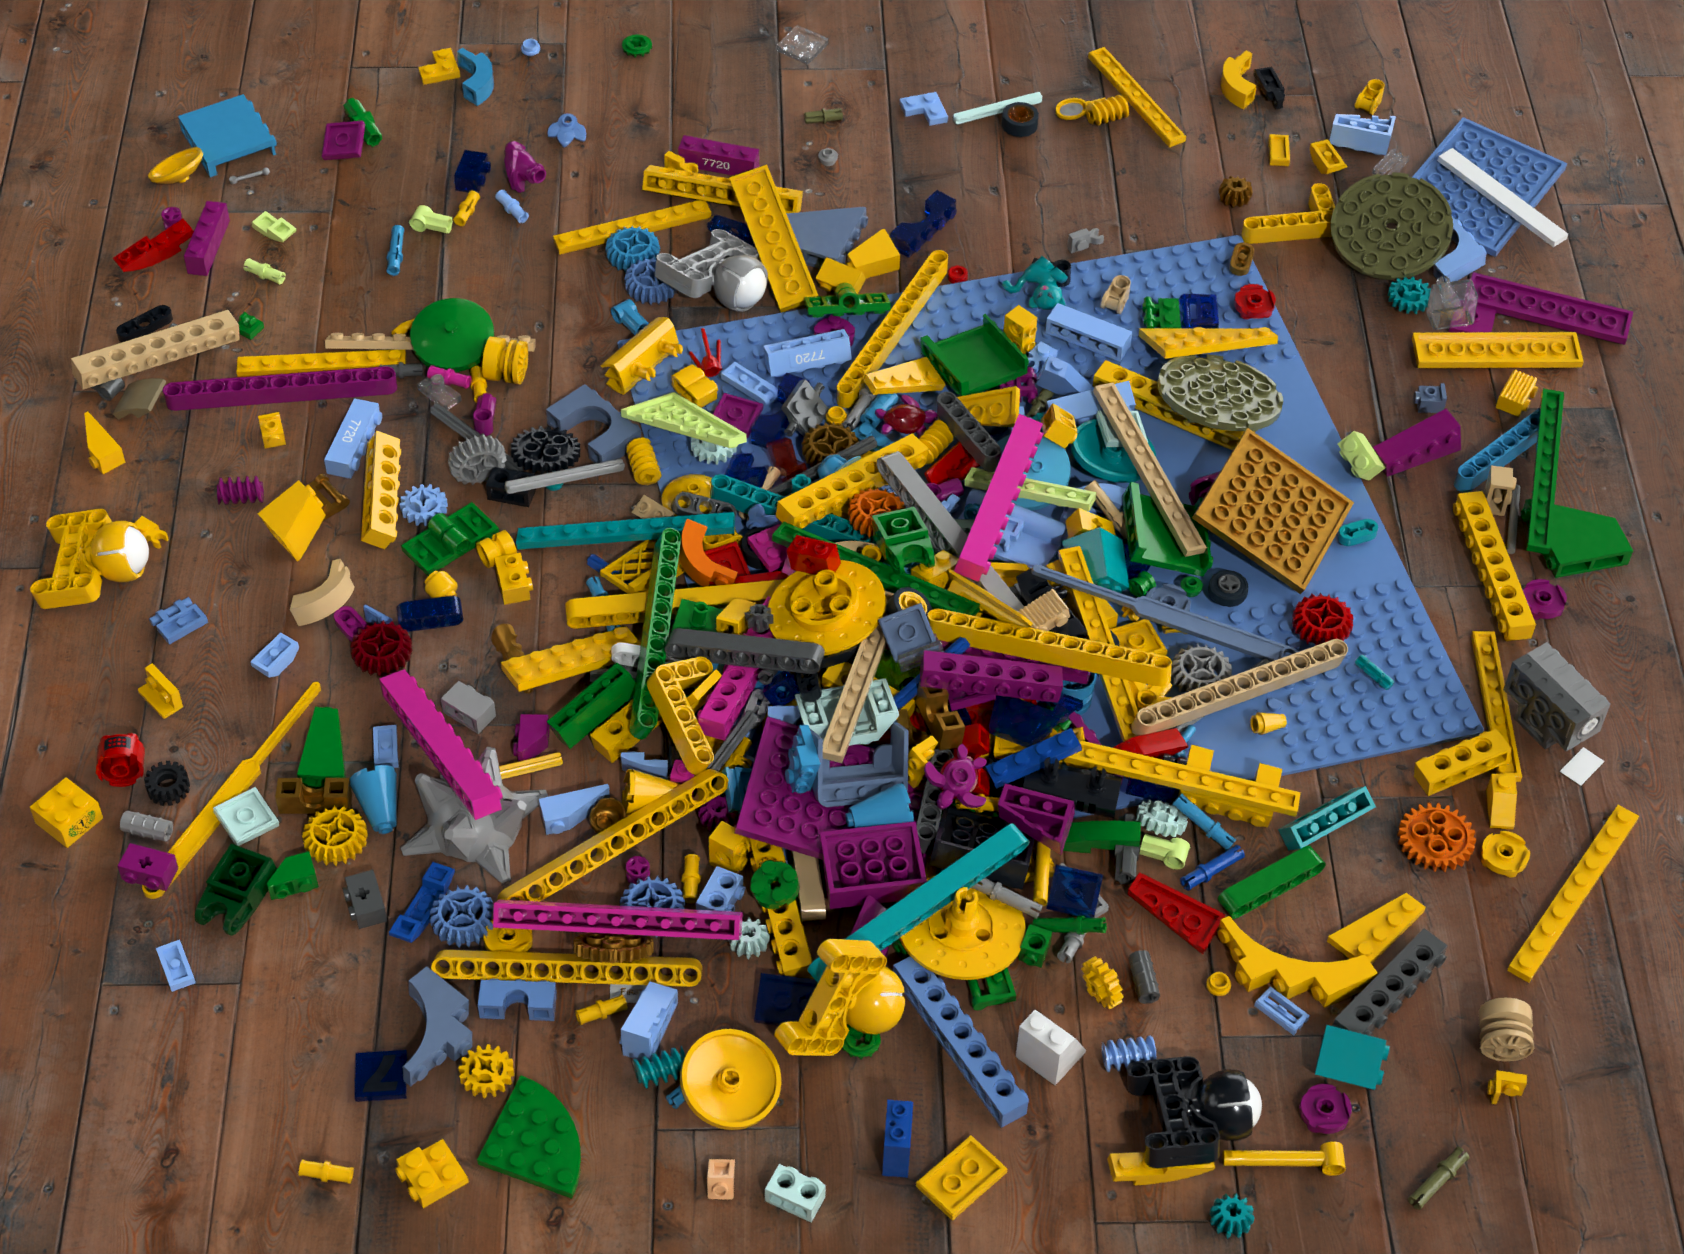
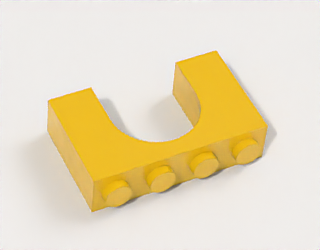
[1177,744,1282,828]

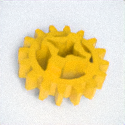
[1081,956,1124,1009]
[458,1044,514,1098]

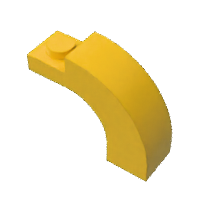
[1221,50,1257,110]

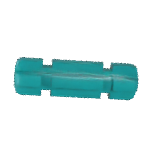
[1355,655,1394,690]

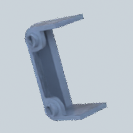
[810,721,909,807]

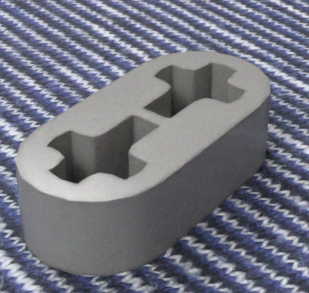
[741,689,771,729]

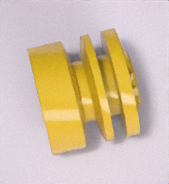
[482,336,528,384]

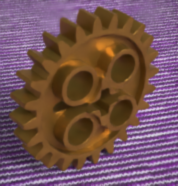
[573,932,654,963]

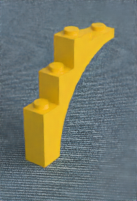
[1218,916,1378,1008]

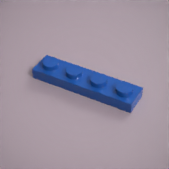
[985,728,1082,789]

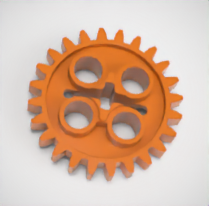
[1397,803,1476,872]

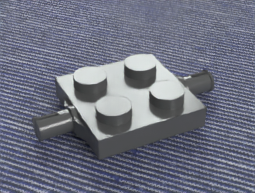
[781,379,829,438]

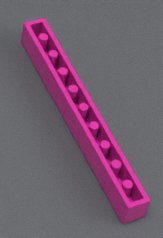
[954,414,1044,582]
[379,669,503,820]
[493,900,743,940]

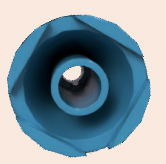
[350,765,397,834]
[845,784,914,828]

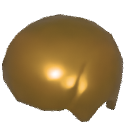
[589,798,626,833]

